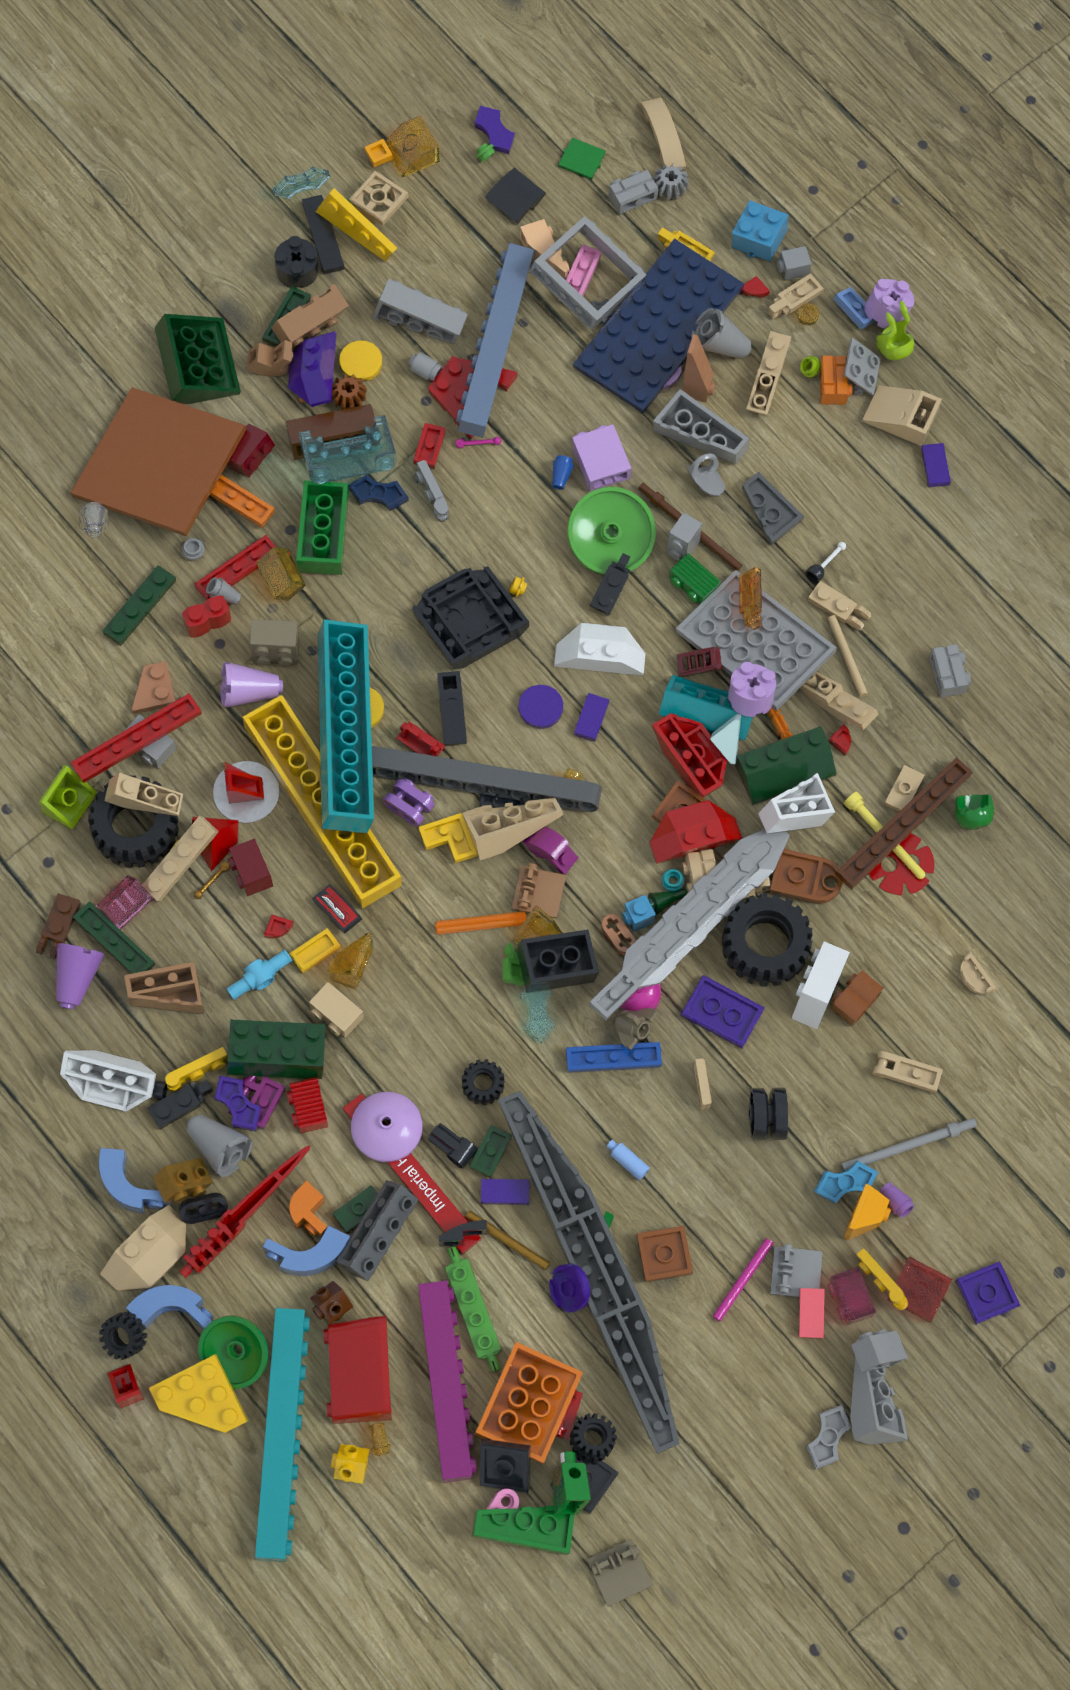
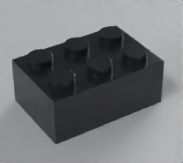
[516,929,599,993]

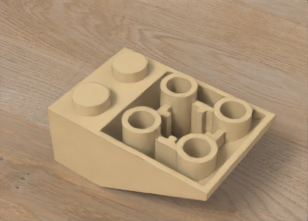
[862,385,942,446]

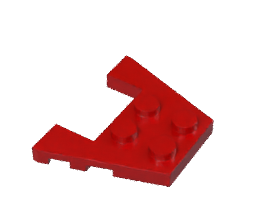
[428,356,518,439]

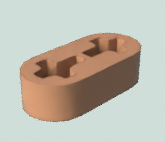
[601,914,636,956]

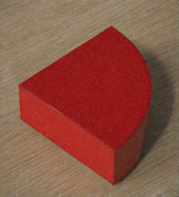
[741,276,770,298]
[828,724,851,756]
[264,914,294,939]

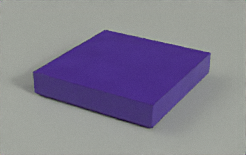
[955,1261,1020,1325]

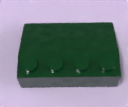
[155,314,241,404]

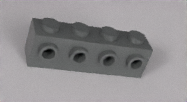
[336,1180,418,1281]

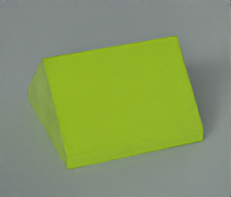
[39,765,97,829]

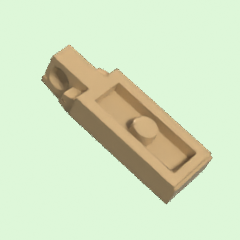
[768,274,824,319]

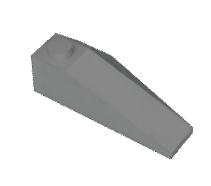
[850,1339,908,1445]

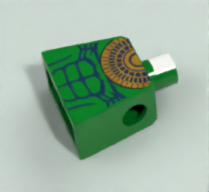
[552,1451,591,1515]

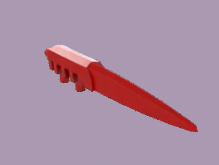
[179,1146,310,1279]

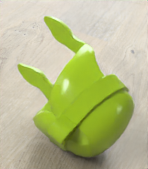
[875,301,915,361]

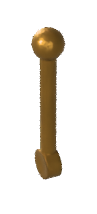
[194,862,230,899]

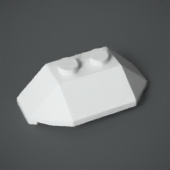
[554,623,646,676]
[60,1050,156,1111]

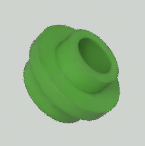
[475,143,495,162]

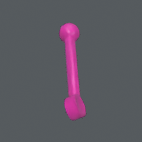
[456,437,502,449]

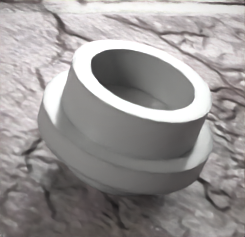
[182,538,204,560]

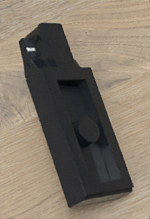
[589,553,630,616]
[147,1080,213,1130]

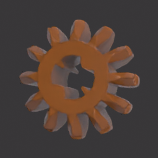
[331,373,367,410]

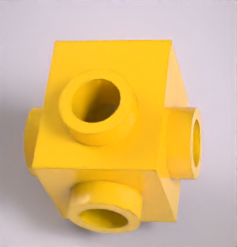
[331,1444,370,1484]

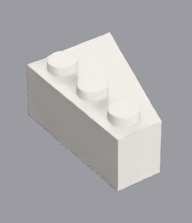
[758,773,835,833]
[791,942,850,1029]

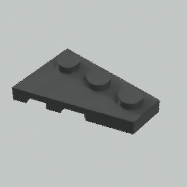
[742,472,804,546]

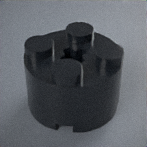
[274,236,318,288]

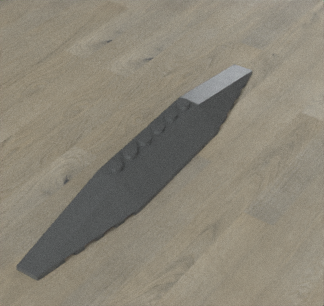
[498,1091,680,1454]

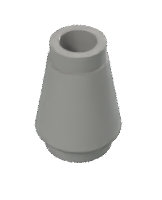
[206,577,241,605]

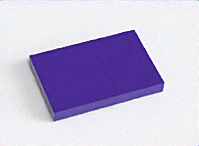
[680,975,765,1049]

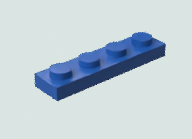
[566,1042,662,1073]

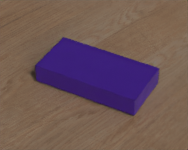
[921,443,951,487]
[574,693,610,742]
[481,1179,529,1205]

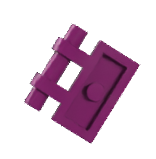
[228,1076,285,1130]

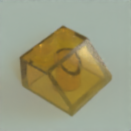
[385,115,440,178]

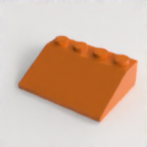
[474,1342,583,1464]

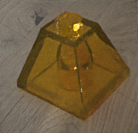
[327,933,374,990]

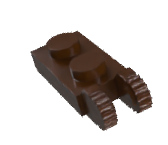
[36,893,81,959]

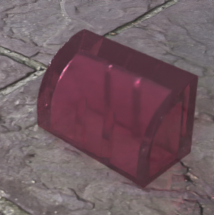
[96,875,153,930]

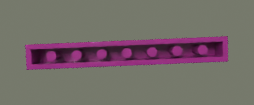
[418,1280,477,1483]

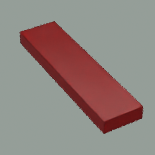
[194,535,280,600]

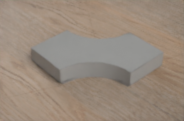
[806,1405,852,1470]

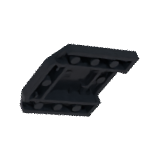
[412,566,530,669]

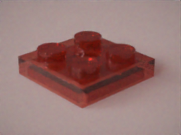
[887,1256,953,1323]

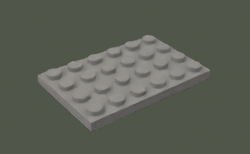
[676,570,837,711]

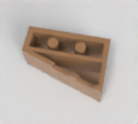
[271,284,349,348]
[124,962,204,1014]

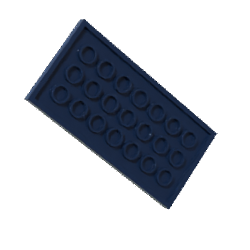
[573,238,744,413]

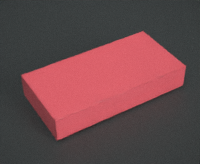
[799,1288,825,1338]

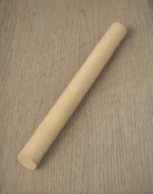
[827,615,868,697]

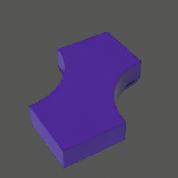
[475,106,515,154]
[214,1076,261,1132]

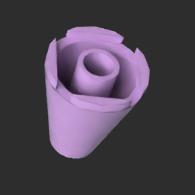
[220,662,283,707]

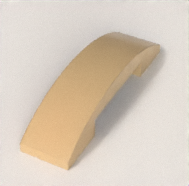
[641,97,686,169]

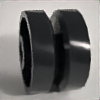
[749,1087,788,1140]

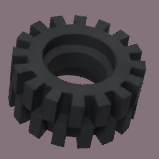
[462,1059,505,1105]
[99,1312,147,1360]
[569,1413,617,1463]

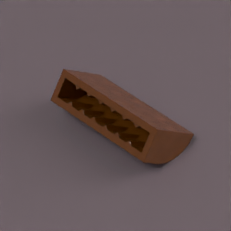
[286,404,380,460]

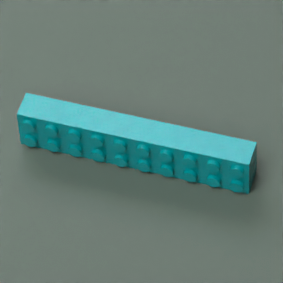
[318,619,374,833]

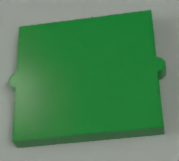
[558,137,606,180]

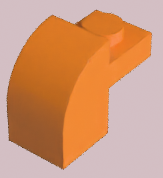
[289,1181,327,1238]

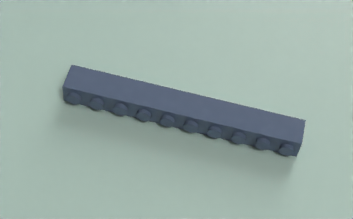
[456,243,534,438]

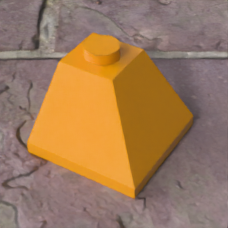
[844,1184,891,1240]

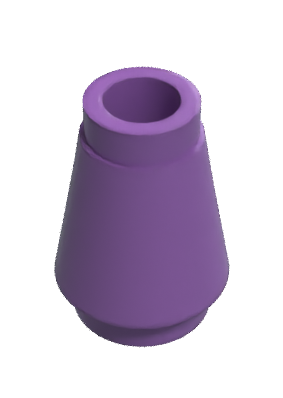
[880,1182,915,1218]

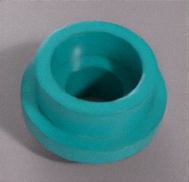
[661,869,685,892]

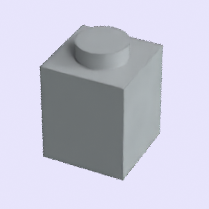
[777,246,812,281]

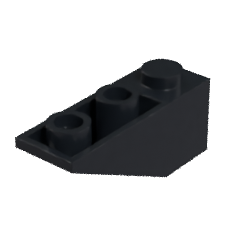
[437,671,467,746]

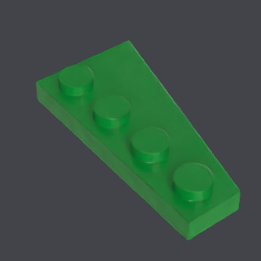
[472,1505,575,1555]

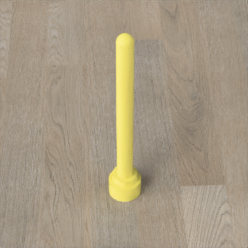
[843,791,925,879]

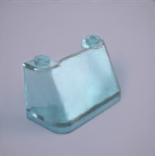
[299,415,397,484]

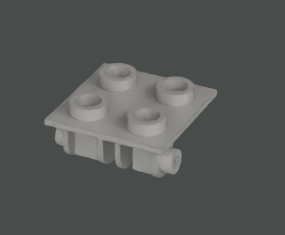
[844,338,881,396]
[770,1244,822,1297]

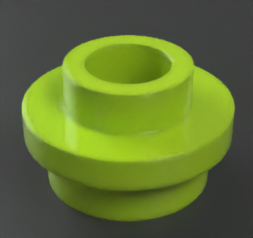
[800,356,821,378]

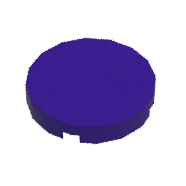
[518,685,563,729]
[549,1263,590,1313]

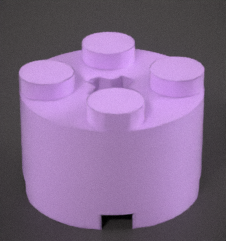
[865,279,914,328]
[728,662,776,717]

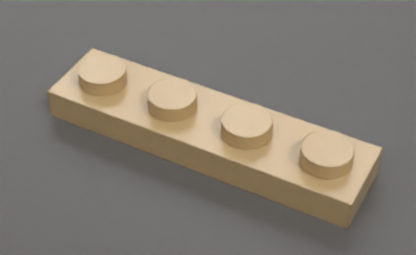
[142,816,219,901]

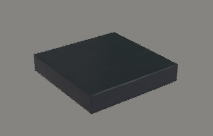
[480,1439,531,1493]
[550,1451,619,1514]

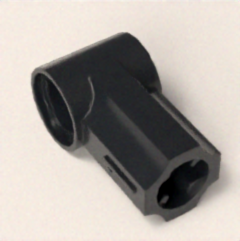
[428,1123,478,1169]

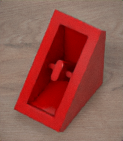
[108,1364,144,1409]

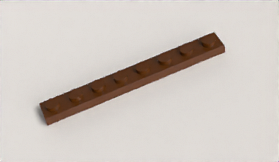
[835,757,973,890]

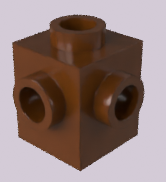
[310,1281,354,1324]

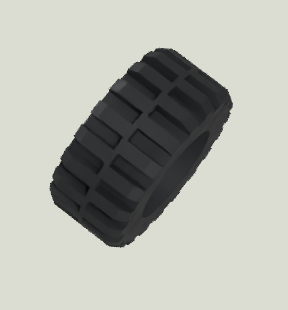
[88,775,179,868]
[722,893,813,987]

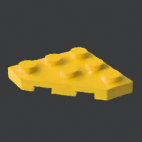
[149,1354,248,1433]

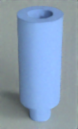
[606,1140,650,1181]

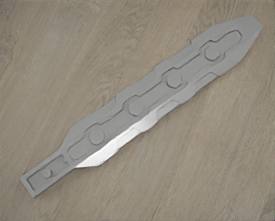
[589,829,790,1021]

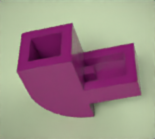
[523,827,579,875]

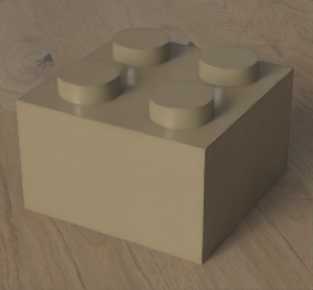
[250,619,300,666]

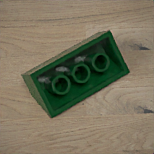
[735,726,836,805]

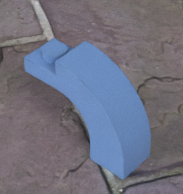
[99,1148,169,1214]
[263,1225,350,1276]
[126,1285,214,1330]

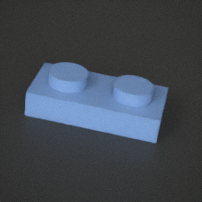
[833,287,876,329]

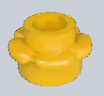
[509,576,527,597]

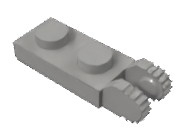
[415,460,449,522]

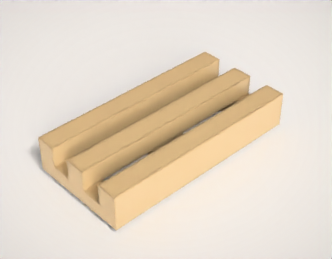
[694,1058,712,1111]

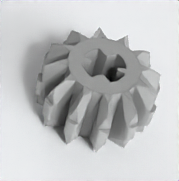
[653,163,689,201]

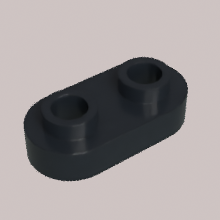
[179,1193,228,1224]

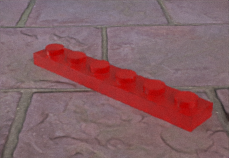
[71,693,202,784]

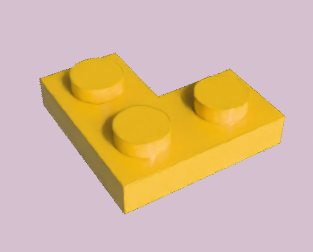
[418,813,477,864]

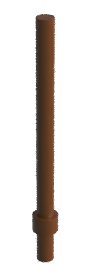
[638,482,743,571]

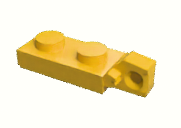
[657,227,715,261]

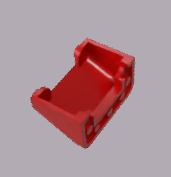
[323,1316,392,1424]

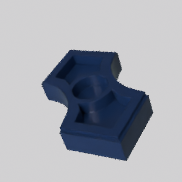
[348,475,409,511]

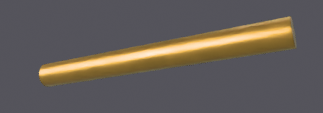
[465,1210,550,1270]

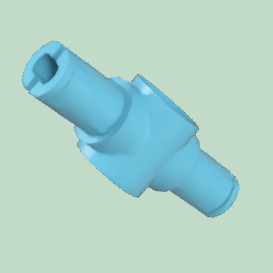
[226,949,292,1000]

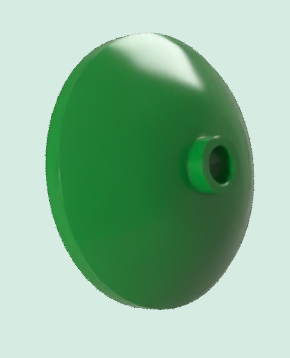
[198,1315,268,1389]

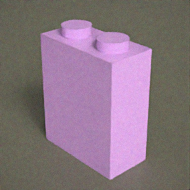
[572,425,632,492]

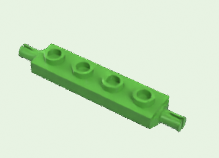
[445,1246,502,1373]

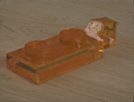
[739,567,762,630]

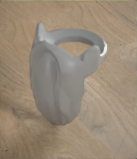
[687,453,725,496]

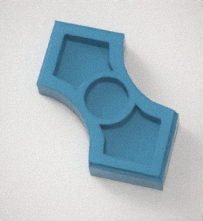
[814,1160,878,1203]

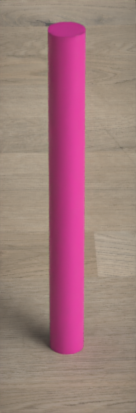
[712,1238,774,1322]

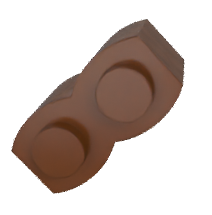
[831,971,884,1026]

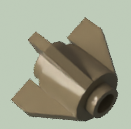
[615,1008,658,1050]

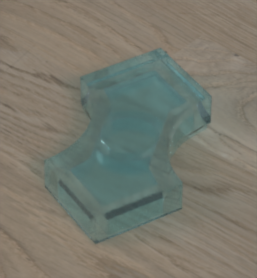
[272,167,331,199]
[520,989,556,1044]

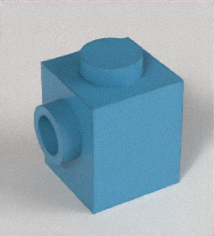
[622,895,656,932]

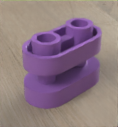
[382,778,435,827]

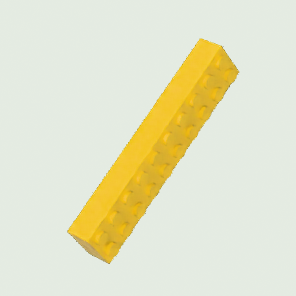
[243,695,402,909]

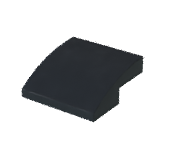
[485,167,546,224]

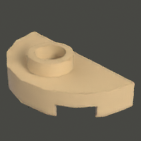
[960,951,997,994]

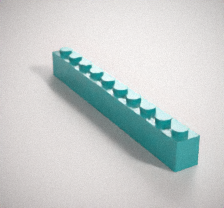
[255,1308,310,1562]

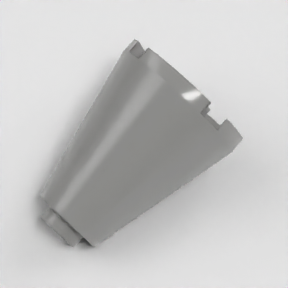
[691,308,751,359]
[187,1115,253,1177]

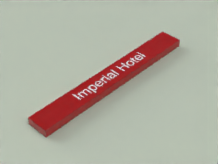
[343,1094,481,1255]

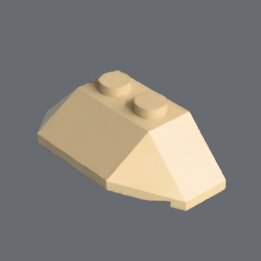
[100,1205,186,1291]

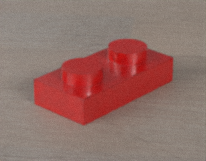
[413,423,446,469]

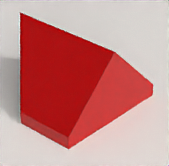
[224,762,264,803]
[192,817,239,872]

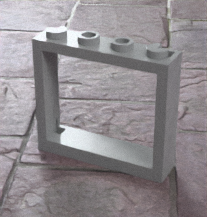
[530,216,646,330]

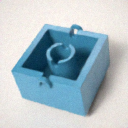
[732,200,788,262]

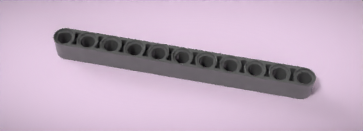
[372,746,602,812]

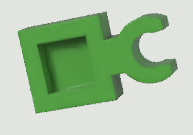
[502,943,525,986]

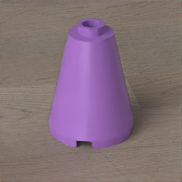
[56,943,104,1010]

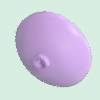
[351,1092,423,1162]

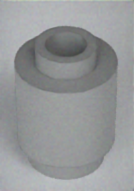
[409,352,442,381]

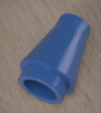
[552,455,574,490]

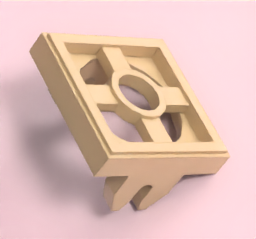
[349,171,409,226]

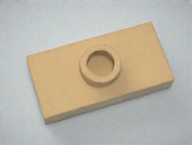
[884,765,925,812]

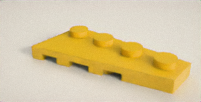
[315,188,397,262]

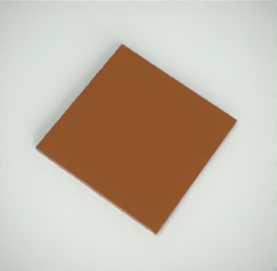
[70,387,247,536]

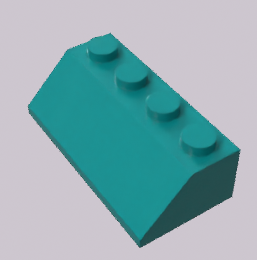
[659,675,753,740]

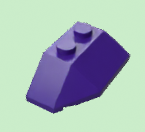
[288,331,337,407]

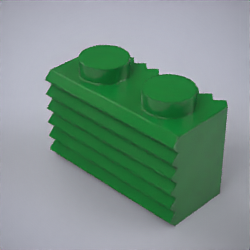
[669,553,721,605]

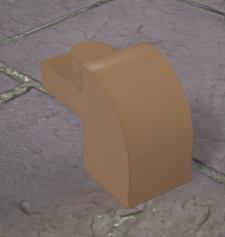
[246,340,293,376]

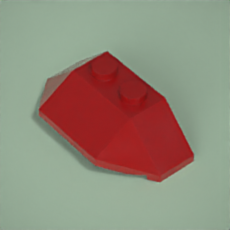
[652,713,727,798]
[649,800,742,864]

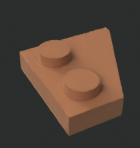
[132,661,175,714]

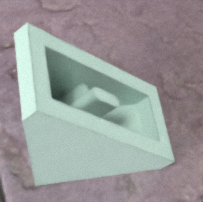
[710,714,741,764]

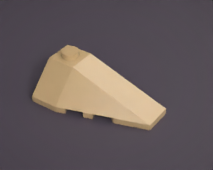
[462,798,563,861]

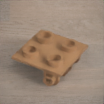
[512,863,566,918]

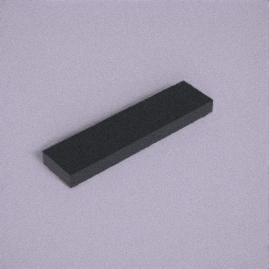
[302,195,345,274]

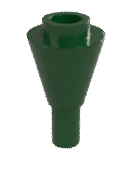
[648,888,688,915]

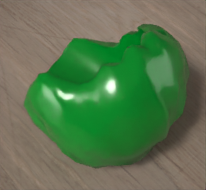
[954,794,994,830]

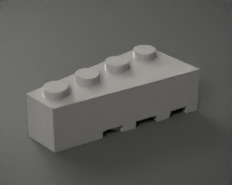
[371,279,468,344]
[653,389,749,464]

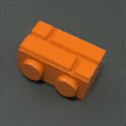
[819,356,852,405]

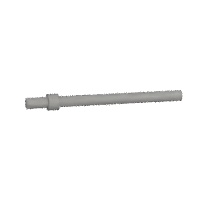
[841,1118,977,1172]

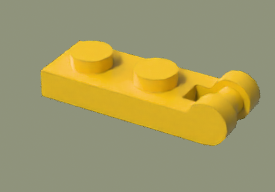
[165,1047,228,1092]
[856,1248,908,1310]

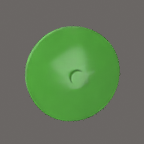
[567,487,656,575]

